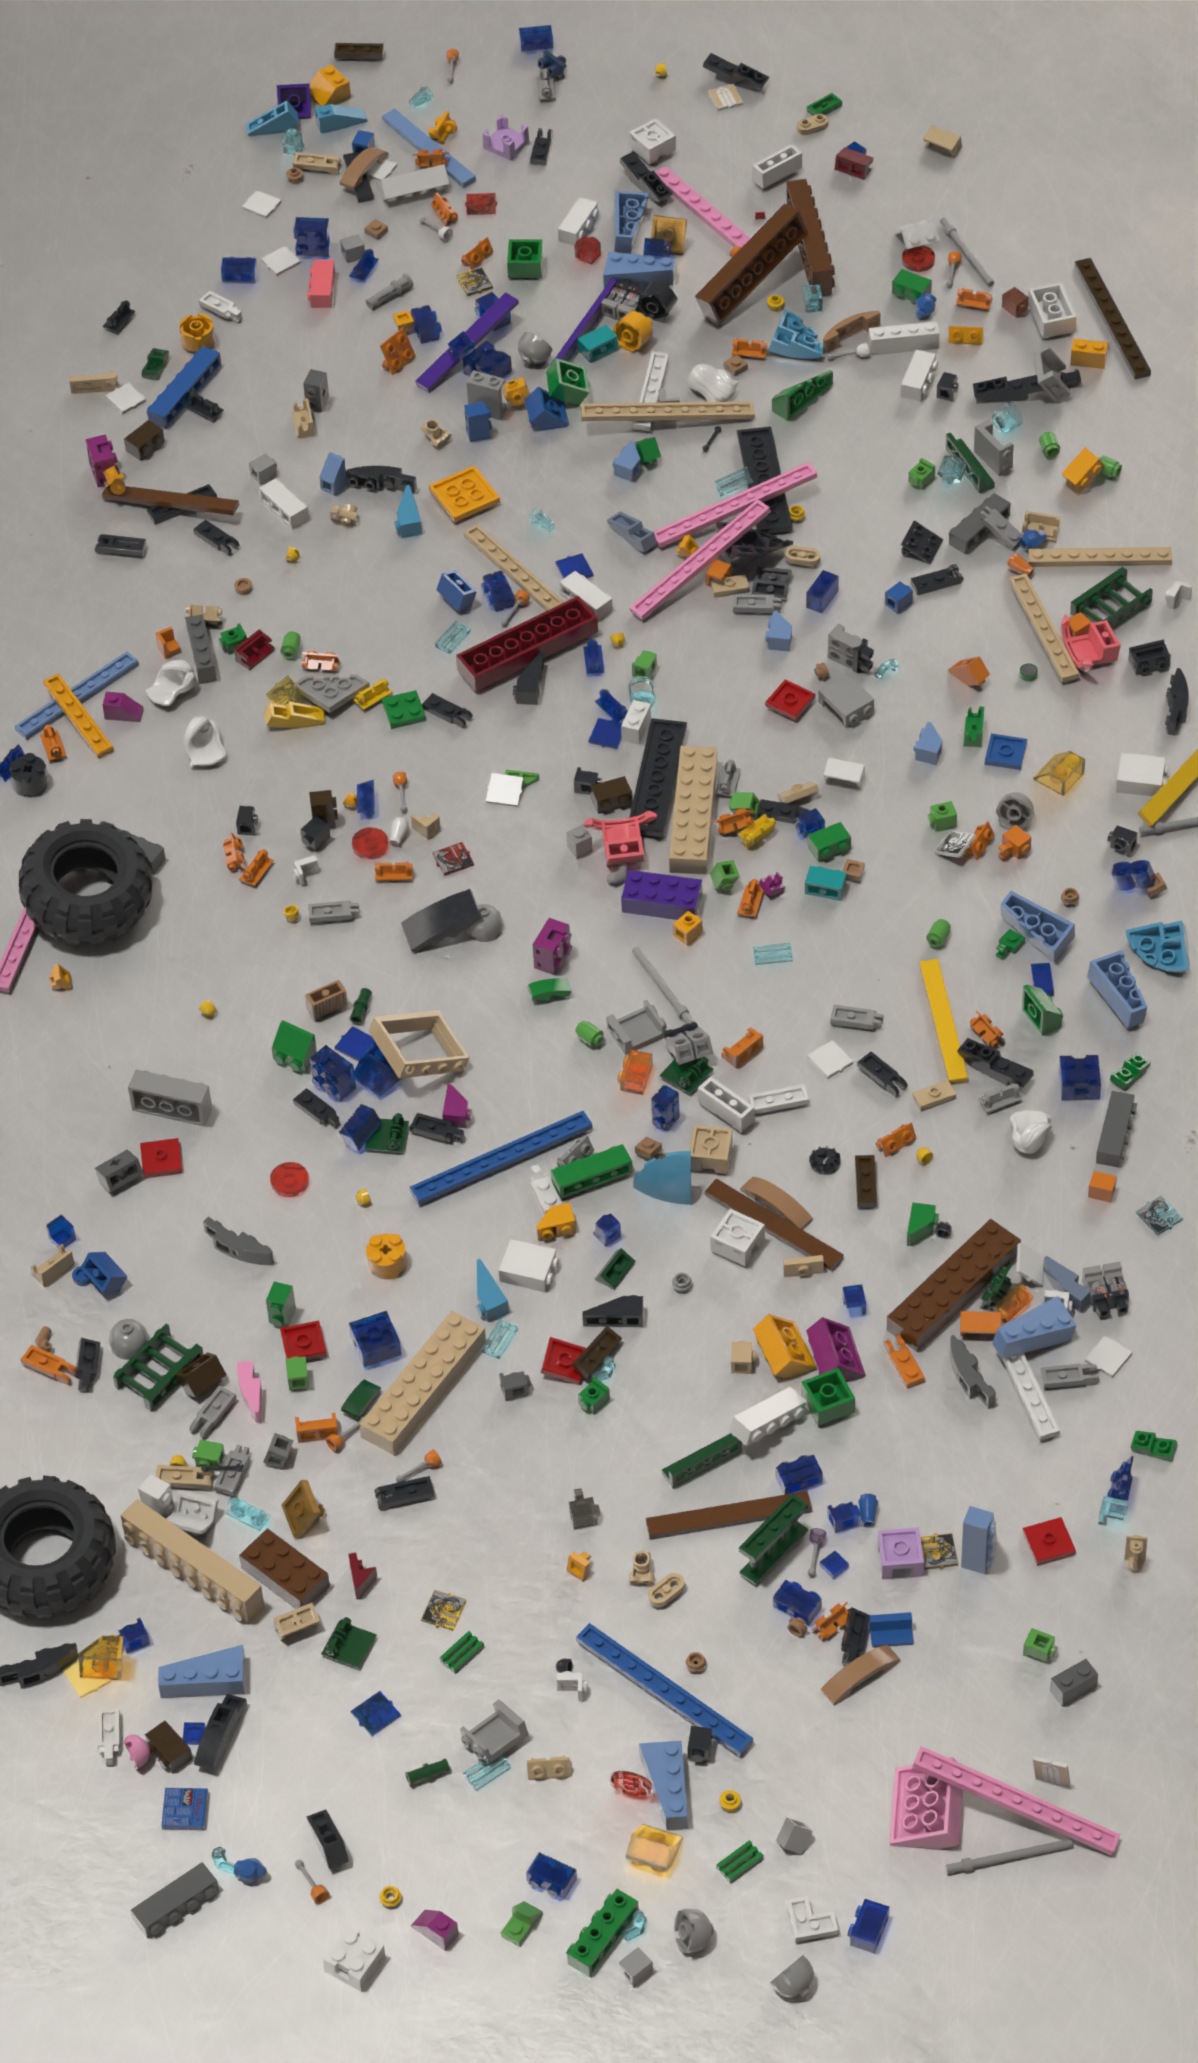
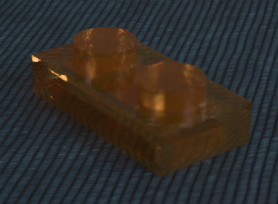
[992,1282,1034,1323]

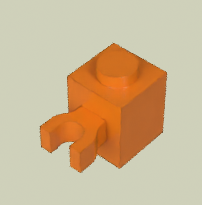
[998,825,1032,860]

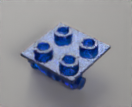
[1107,1456,1134,1510]

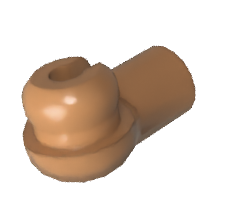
[35,1326,52,1352]

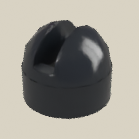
[935,1221,952,1238]
[555,1658,573,1673]

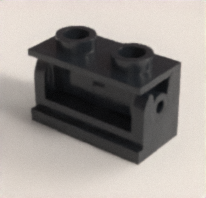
[1128,639,1171,675]

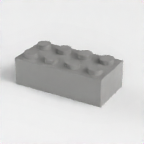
[128,1069,212,1127]

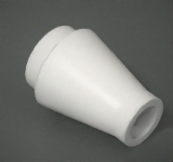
[389,817,409,846]

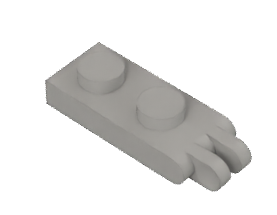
[979,506,1023,550]
[733,594,782,613]
[308,901,360,923]
[830,1005,884,1030]
[214,1445,250,1496]

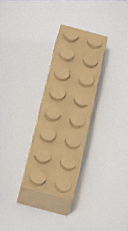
[669,746,718,874]
[359,1311,486,1455]
[121,1499,265,1624]

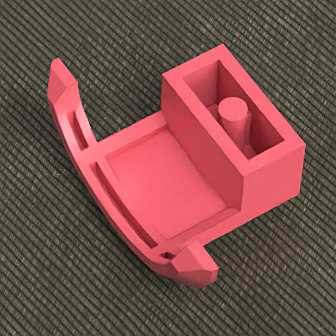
[1061,614,1121,672]
[583,811,657,865]

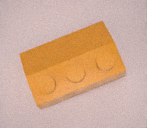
[753,1314,817,1379]

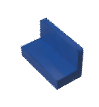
[869,1612,913,1648]

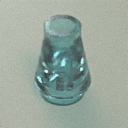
[409,86,434,108]
[528,508,555,532]

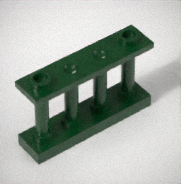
[1070,566,1153,629]
[113,1324,204,1412]
[739,1493,808,1585]

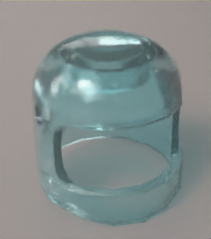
[992,401,1023,433]
[628,676,656,708]

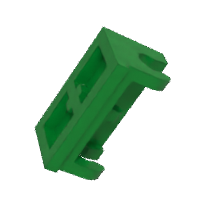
[963,706,985,747]

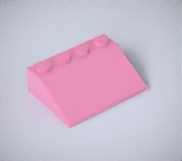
[889,1757,963,1849]

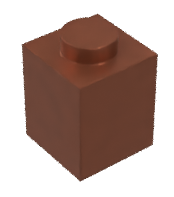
[1002,287,1029,318]

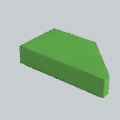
[505,769,540,789]

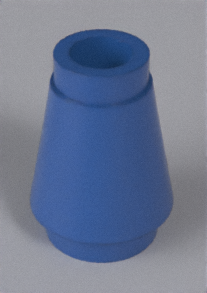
[858,1494,878,1526]

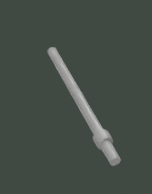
[940,218,994,286]
[1139,817,1198,834]
[632,947,695,1024]
[945,1839,1073,1874]

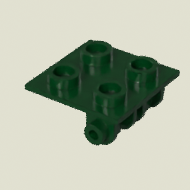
[659,1057,714,1094]
[365,1113,409,1153]
[980,1262,1013,1312]
[321,1617,377,1669]

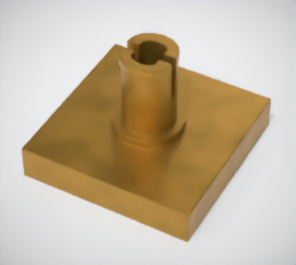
[650,215,687,253]
[281,1480,325,1538]

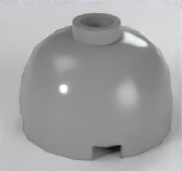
[518,332,553,365]
[996,792,1034,829]
[466,904,503,942]
[109,1319,149,1360]
[674,1909,714,1953]
[770,1955,814,1997]

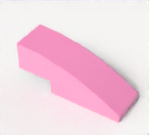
[237,1362,262,1423]

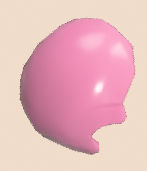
[124,1735,151,1769]

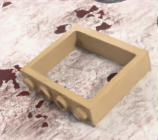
[368,1010,470,1078]

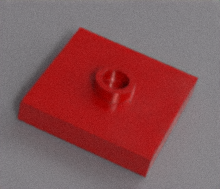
[765,679,816,721]
[140,1138,182,1178]
[280,1320,327,1361]
[540,1337,586,1385]
[1022,1517,1076,1565]

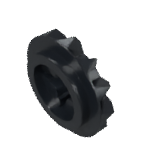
[809,1146,841,1173]

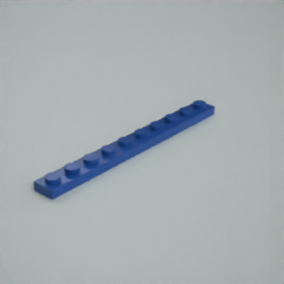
[410,1110,593,1205]
[576,1623,753,1756]

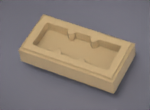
[711,574,749,597]
[778,781,819,804]
[913,1080,956,1111]
[783,1255,824,1277]

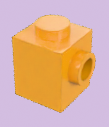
[673,911,702,945]

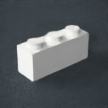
[752,144,802,189]
[558,197,599,246]
[901,350,938,401]
[259,478,309,529]
[560,571,612,621]
[698,1077,755,1133]

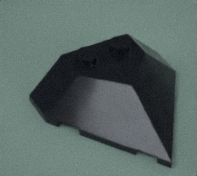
[716,522,794,567]

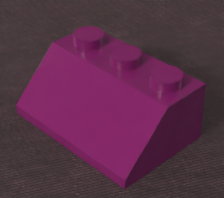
[806,1317,866,1381]

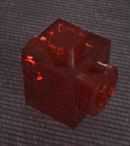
[574,235,601,265]

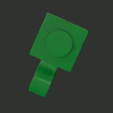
[996,929,1025,959]

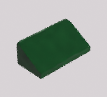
[595,1248,635,1289]

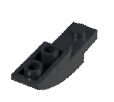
[703,53,769,89]
[620,151,673,202]
[973,375,1045,402]
[346,466,417,494]
[1165,668,1189,735]
[957,1038,1034,1088]
[0,1643,79,1688]
[194,1694,247,1770]

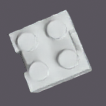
[629,118,676,164]
[710,1209,765,1266]
[323,1925,386,1992]

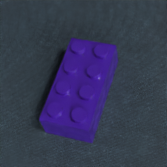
[621,870,703,920]

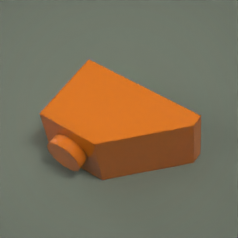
[948,656,990,686]

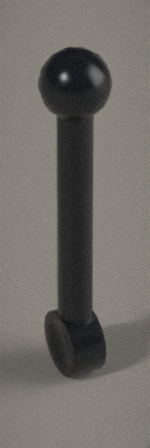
[702,426,721,452]
[201,1463,244,1473]

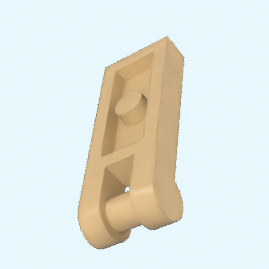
[292,152,342,175]
[69,371,119,394]
[156,1465,215,1491]

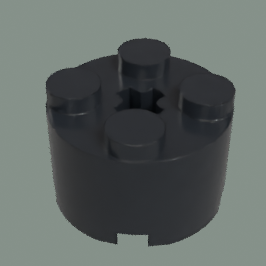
[637,281,678,321]
[9,753,48,797]

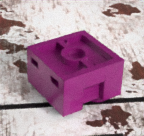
[85,434,119,487]
[532,918,572,975]

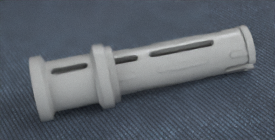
[365,273,413,309]

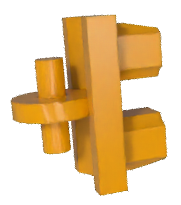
[428,111,458,143]
[103,466,126,495]

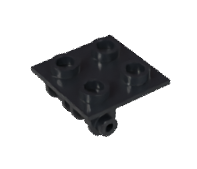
[901,520,943,564]

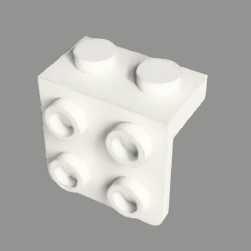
[895,219,939,249]
[167,1490,219,1535]

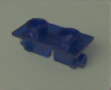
[349,249,379,281]
[583,638,604,674]
[595,689,628,723]
[0,744,25,782]
[357,780,375,818]

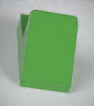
[500,1901,543,1946]

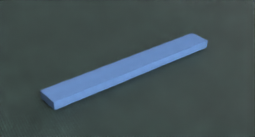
[382,109,476,187]
[14,652,139,740]

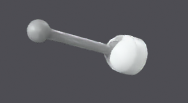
[420,217,453,241]
[827,343,869,360]

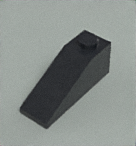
[513,652,544,705]
[582,1295,644,1327]
[306,1809,349,1869]

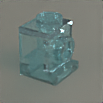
[282,128,304,155]

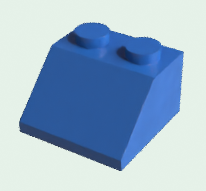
[525,386,569,430]

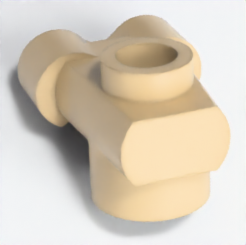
[421,419,451,448]
[330,504,358,525]
[629,1551,654,1585]

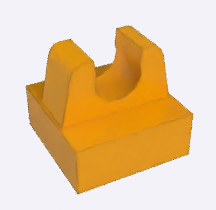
[393,310,414,331]
[675,535,699,559]
[49,964,72,990]
[566,1551,591,1581]

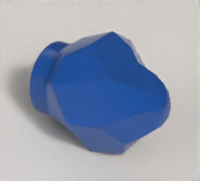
[916,293,937,318]
[1019,530,1046,550]
[234,1858,267,1884]

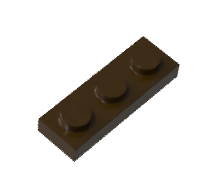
[334,43,384,59]
[855,1155,877,1208]
[571,1326,622,1379]

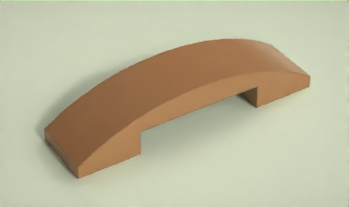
[340,147,389,190]
[823,311,881,353]
[740,1176,813,1230]
[821,1645,900,1706]

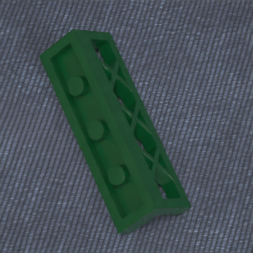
[946,432,995,493]
[662,1433,742,1489]

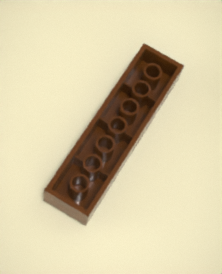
[786,179,835,298]
[695,204,808,326]
[886,1218,1021,1352]

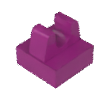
[759,872,786,896]

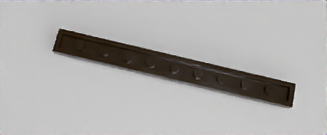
[1074,257,1151,379]

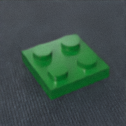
[381,690,426,729]

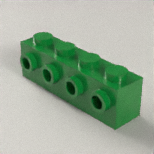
[551,1144,633,1199]
[566,1888,639,1977]

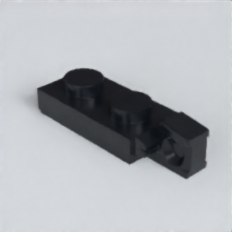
[757,799,809,824]
[293,1088,340,1129]
[409,1113,465,1143]
[75,1337,101,1392]
[841,1607,869,1666]

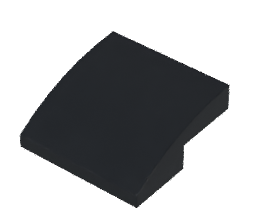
[751,566,792,600]

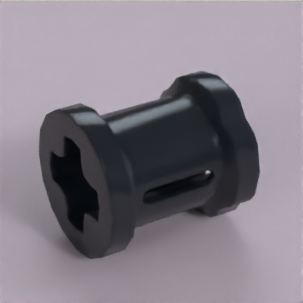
[1060,369,1081,386]

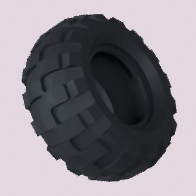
[19,819,152,946]
[0,1475,116,1619]

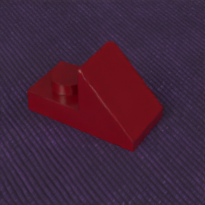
[348,1552,377,1599]

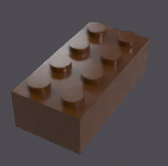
[239,1528,330,1609]

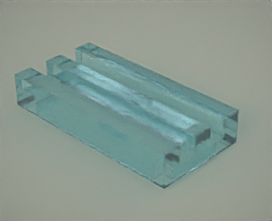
[715,467,752,496]
[435,621,471,654]
[753,943,793,965]
[481,1319,518,1360]
[463,1755,511,1791]

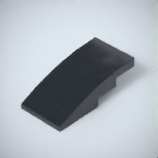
[401,889,482,953]

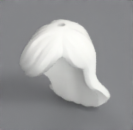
[688,364,739,402]
[145,660,196,706]
[184,716,227,767]
[1009,1110,1052,1154]

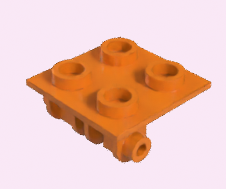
[380,327,416,375]

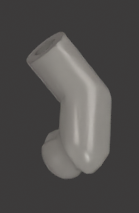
[607,863,628,884]

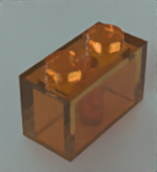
[617,1049,653,1095]

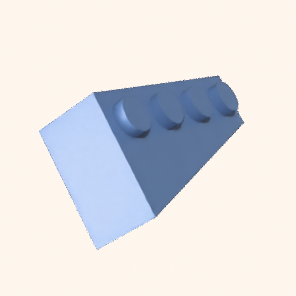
[614,191,649,253]
[603,252,676,288]
[1001,891,1075,964]
[1087,950,1147,1028]
[992,1296,1077,1359]
[961,1506,997,1574]
[158,1645,245,1698]
[639,1740,688,1830]

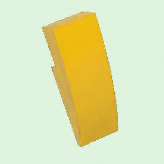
[264,701,325,728]

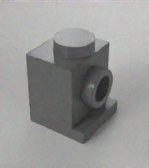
[499,1371,531,1401]
[263,1433,294,1470]

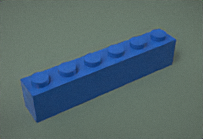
[147,346,221,429]

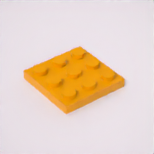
[429,466,500,523]

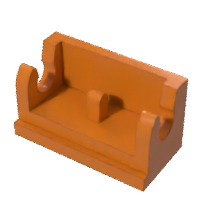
[721,1027,763,1068]
[960,1311,1001,1336]
[295,1413,338,1443]

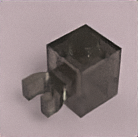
[569,1488,601,1530]

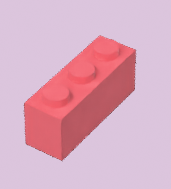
[307,260,335,308]

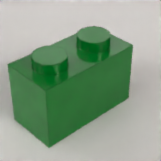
[892,269,932,303]
[808,822,851,862]
[266,1281,296,1327]

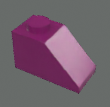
[102,692,144,722]
[442,1084,472,1128]
[411,1910,459,1950]

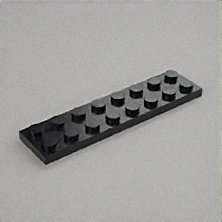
[737,426,792,534]
[629,718,687,837]

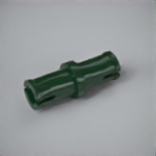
[350,988,372,1024]
[405,1758,450,1785]

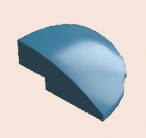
[768,309,823,359]
[1125,921,1190,972]
[633,1151,692,1205]

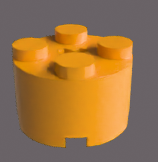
[613,310,653,352]
[180,314,215,353]
[366,1233,408,1279]

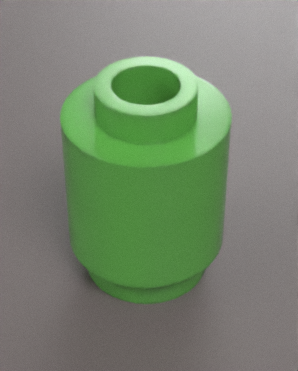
[1039,432,1060,458]
[1099,455,1122,478]
[280,631,301,658]
[926,919,951,947]
[575,1020,604,1047]

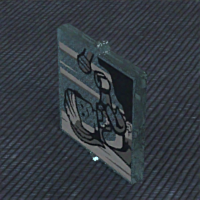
[1136,1196,1183,1236]

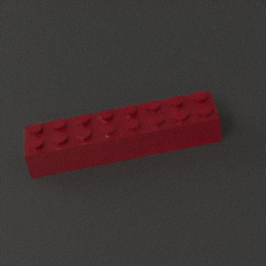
[456,596,598,692]

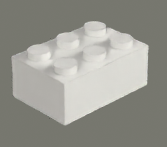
[1028,282,1077,338]

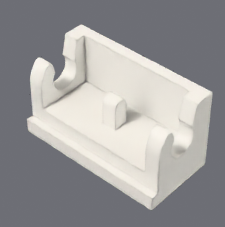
[823,758,865,787]

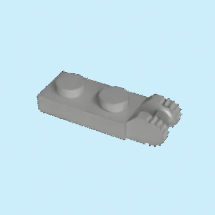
[1041,1363,1100,1389]
[189,1386,237,1438]

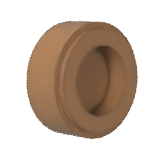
[234,578,252,595]

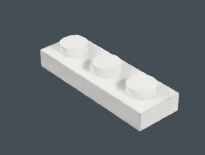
[748,1084,809,1115]

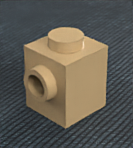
[731,1341,756,1374]

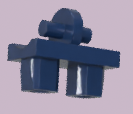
[538,50,567,79]

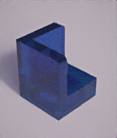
[46,1214,76,1248]
[842,1284,866,1315]

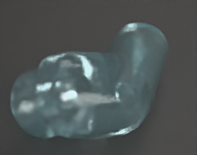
[874,658,900,679]
[591,1357,616,1381]
[211,1847,235,1875]
[622,1911,647,1942]

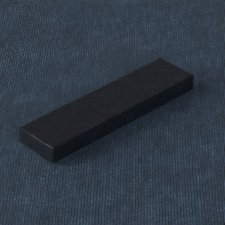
[343,152,374,202]
[147,484,217,525]

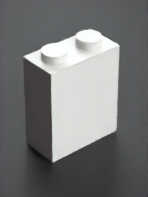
[1116,752,1168,796]
[499,1239,559,1292]

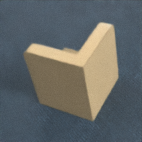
[411,813,441,839]

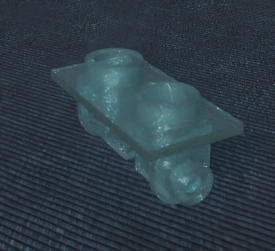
[226,1497,271,1531]

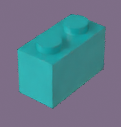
[578,324,618,362]
[805,865,847,901]

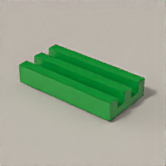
[807,93,842,116]
[439,1631,484,1673]
[716,1840,763,1883]

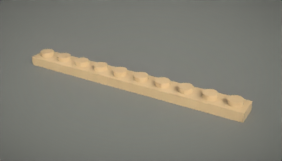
[580,401,755,421]

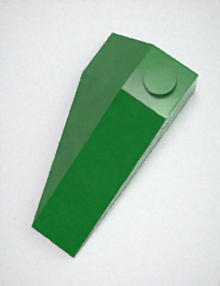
[771,370,833,421]

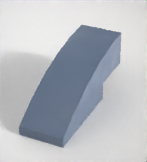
[607,511,657,553]
[1043,1255,1090,1312]

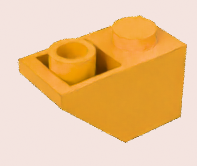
[536,1202,576,1241]

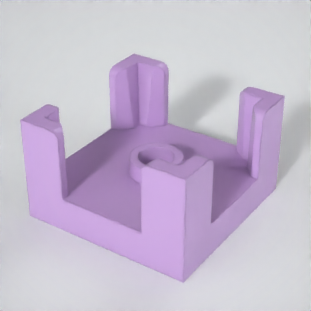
[482,115,529,160]
[877,1527,924,1579]

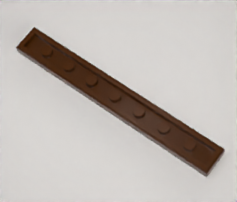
[102,486,239,516]
[705,1178,844,1271]
[646,1491,812,1539]

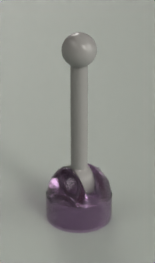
[808,1528,827,1577]

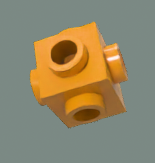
[503,377,530,407]

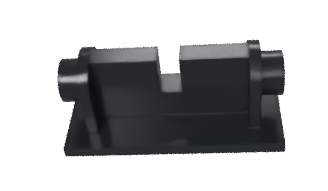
[103,300,135,333]
[186,392,224,420]

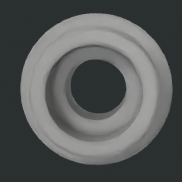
[672,1273,692,1292]

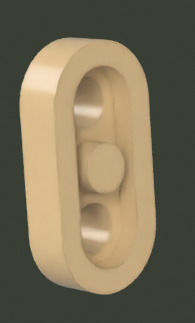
[797,114,828,135]
[785,546,821,566]
[648,1573,685,1607]

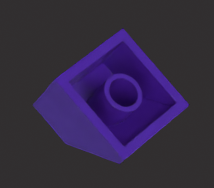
[277,83,311,117]

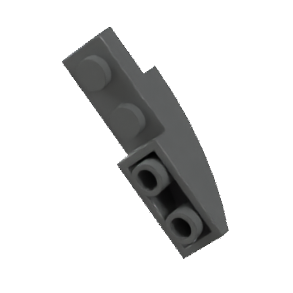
[203,1217,274,1265]
[950,1335,996,1409]

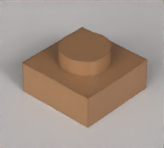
[364,219,388,240]
[724,355,748,376]
[843,859,865,882]
[1142,872,1168,897]
[635,1137,662,1160]

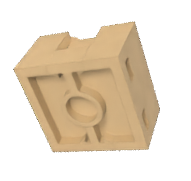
[689,1125,733,1174]

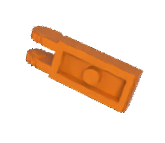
[884,1335,925,1388]
[20,1345,76,1385]

